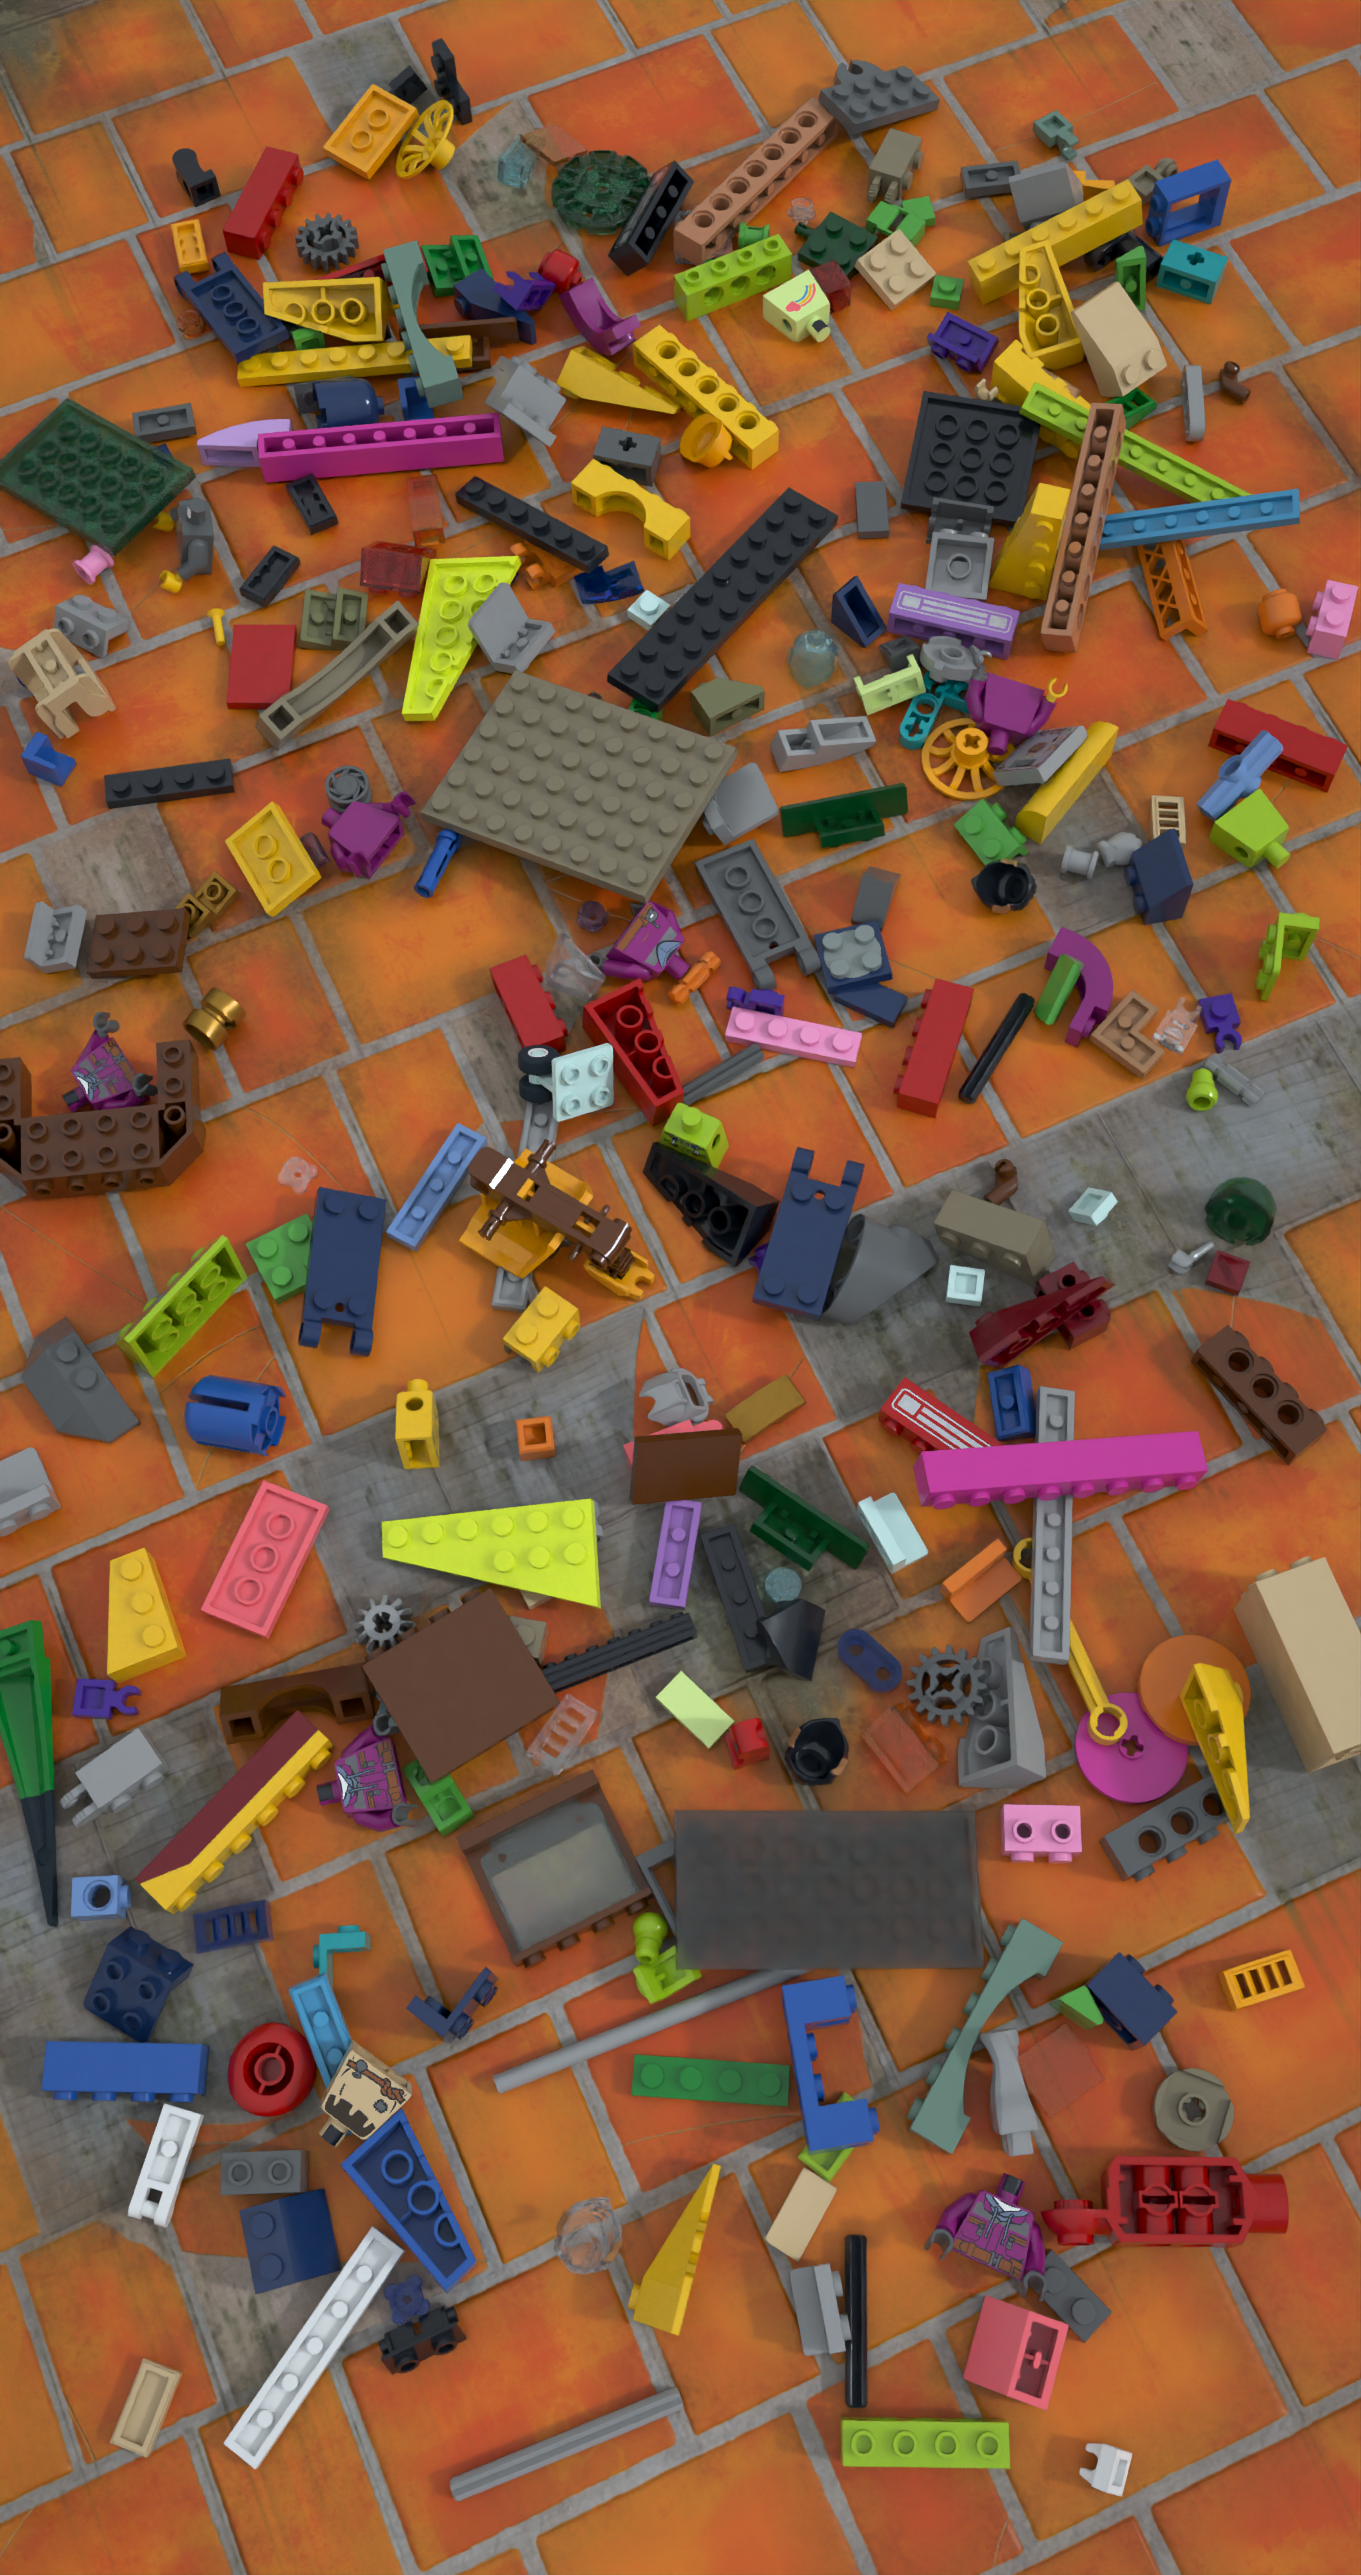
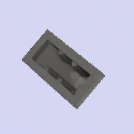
[851,866,901,932]

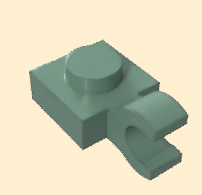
[1033,110,1079,161]

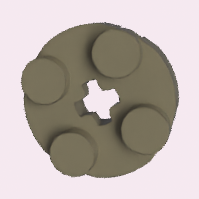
[1152,2068,1234,2152]

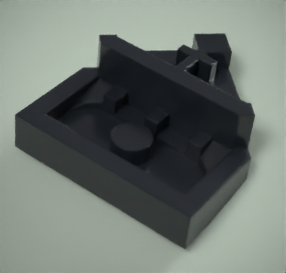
[755,1599,826,1681]

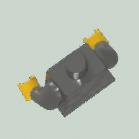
[152,498,214,593]

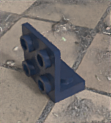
[406,1967,498,2043]

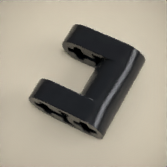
[1084,231,1163,284]

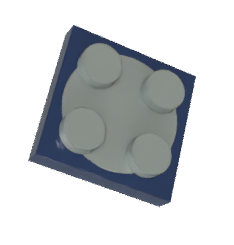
[813,920,893,994]

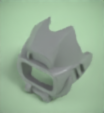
[638,1368,714,1428]

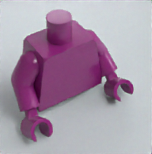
[322,791,416,879]

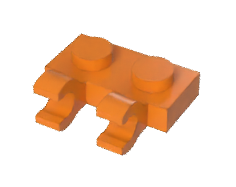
[510,540,582,590]

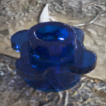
[384,2275,430,2324]

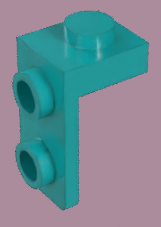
[313,1925,371,1989]

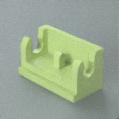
[853,654,926,716]

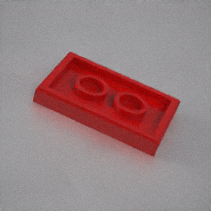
[226,625,297,709]

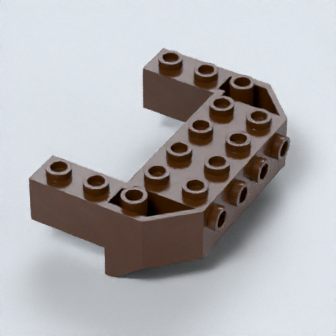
[0,1040,206,1200]

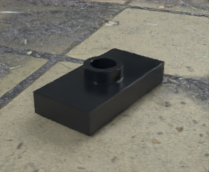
[285,473,339,535]
[239,545,301,608]

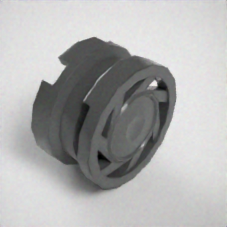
[325,765,373,814]

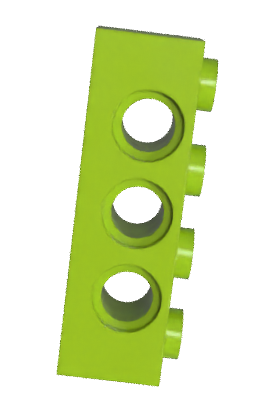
[674,234,792,322]
[840,2416,1010,2469]

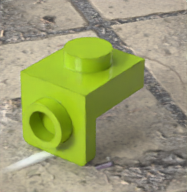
[633,1942,702,2004]

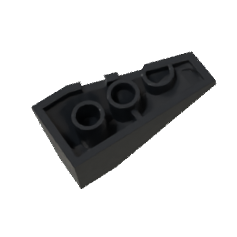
[643,1142,780,1267]

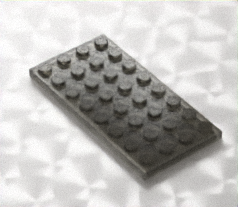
[674,1810,984,1970]

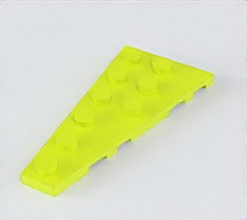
[381,1498,601,1609]

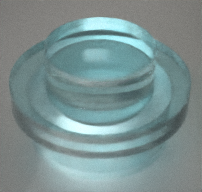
[765,1567,802,1603]

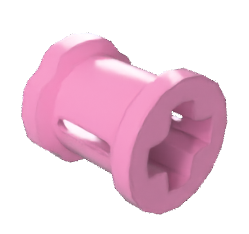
[72,543,114,585]

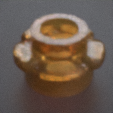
[177,310,206,338]

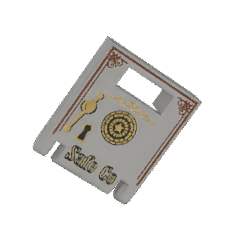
[992,726,1087,786]

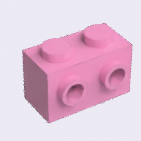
[1306,579,1358,660]
[1000,1804,1082,1864]

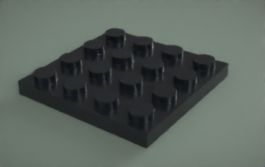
[900,391,1041,527]

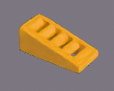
[1217,1949,1305,2012]

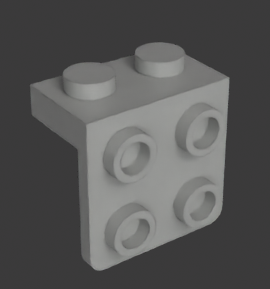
[468,582,556,674]
[701,763,779,845]
[0,1447,62,1537]

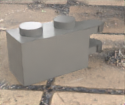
[59,1728,170,1828]

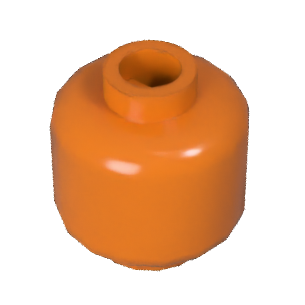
[1257,589,1303,639]

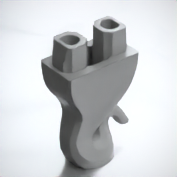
[980,2028,1038,2157]

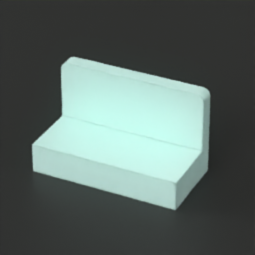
[856,1493,928,1574]

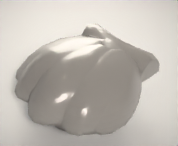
[1095,832,1143,868]

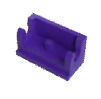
[493,271,557,311]

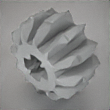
[353,1595,416,1654]

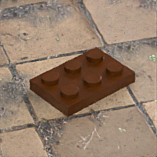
[86,908,190,979]

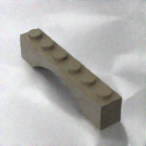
[255,600,419,751]

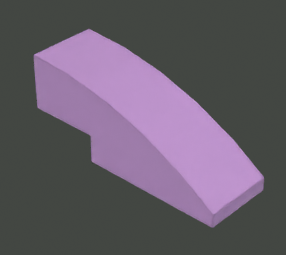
[197,419,293,467]

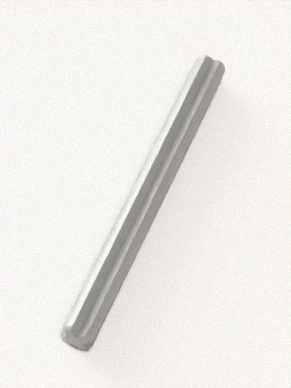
[449,2387,683,2502]

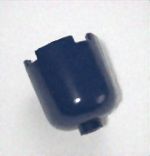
[312,378,384,429]

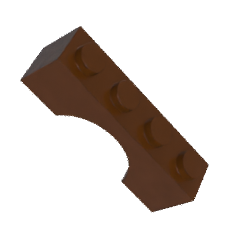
[219,1662,375,1745]

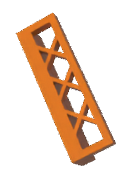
[1137,539,1208,641]

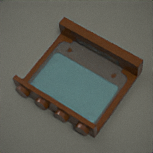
[456,1769,654,1969]

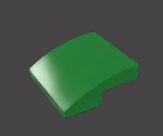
[420,235,493,297]

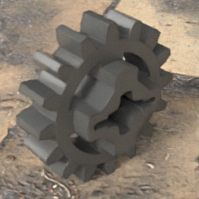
[295,213,359,271]
[907,1645,989,1728]

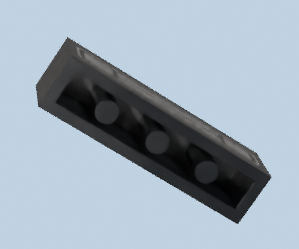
[608,160,694,277]

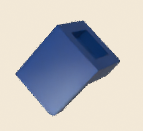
[398,376,434,421]
[21,732,76,787]

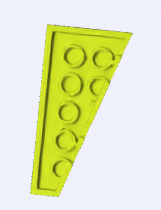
[402,556,521,721]

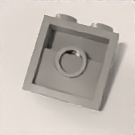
[925,529,994,603]

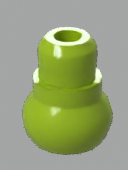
[1186,1068,1218,1111]
[632,1912,669,1964]

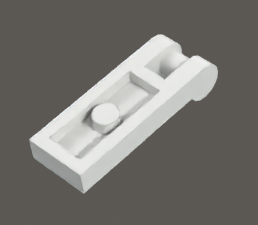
[128,2103,204,2228]

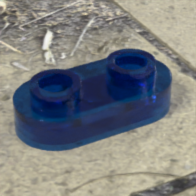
[837,1629,902,1693]

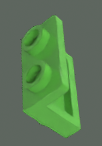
[954,799,1029,866]

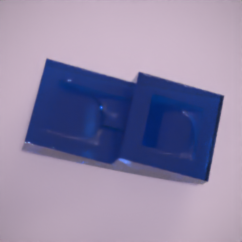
[574,561,645,604]

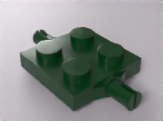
[794,212,878,286]

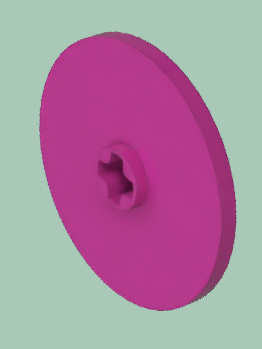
[1074,1693,1188,1804]

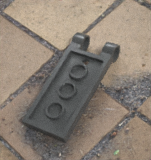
[695,839,822,990]

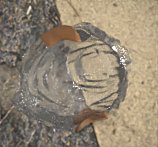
[554,2197,622,2275]

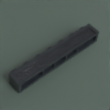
[541,1612,697,1694]

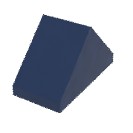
[831,576,887,648]

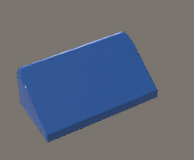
[987,1364,1036,1441]

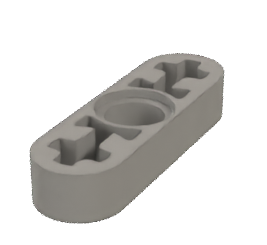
[1181,365,1205,442]

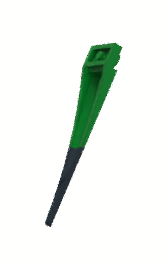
[0,1620,58,1927]

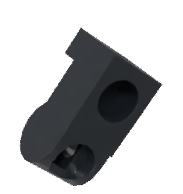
[172,148,221,208]

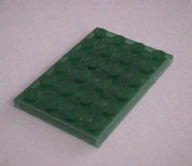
[0,398,196,557]

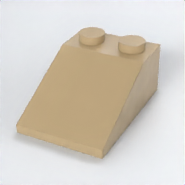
[1070,282,1167,397]

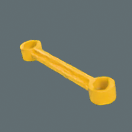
[1012,1538,1128,1746]

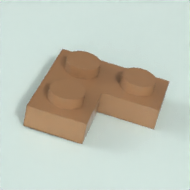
[1089,990,1165,1080]

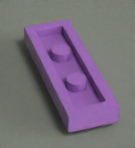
[649,1500,702,1610]

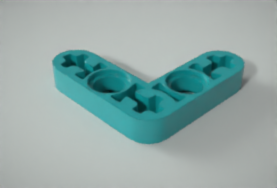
[899,671,969,750]

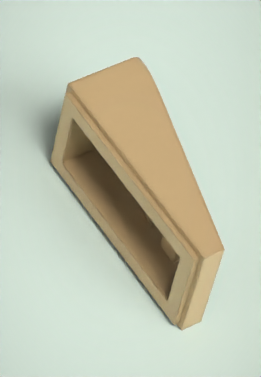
[1150,795,1186,852]

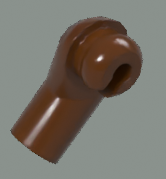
[983,1159,1018,1206]

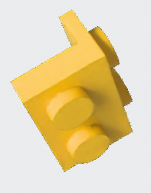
[502,1286,581,1373]

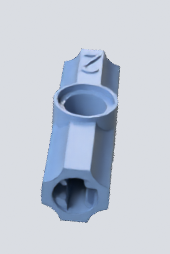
[1196,730,1284,822]

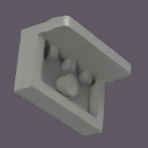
[54,594,129,658]
[24,901,87,974]
[789,2263,852,2356]

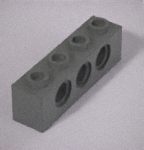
[1098,1774,1257,1883]

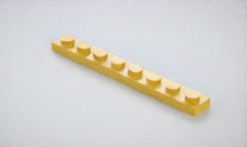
[237,335,472,387]

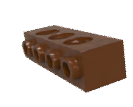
[1191,1325,1327,1466]

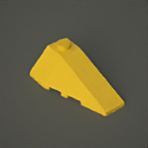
[1019,240,1084,370]
[263,277,388,343]
[556,346,682,414]
[1179,1663,1250,1834]
[628,2164,721,2336]

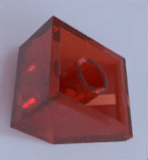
[360,541,437,598]

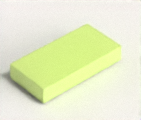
[656,1671,735,1750]

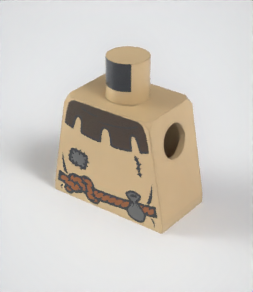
[319,2040,412,2147]

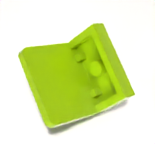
[1256,912,1320,1001]

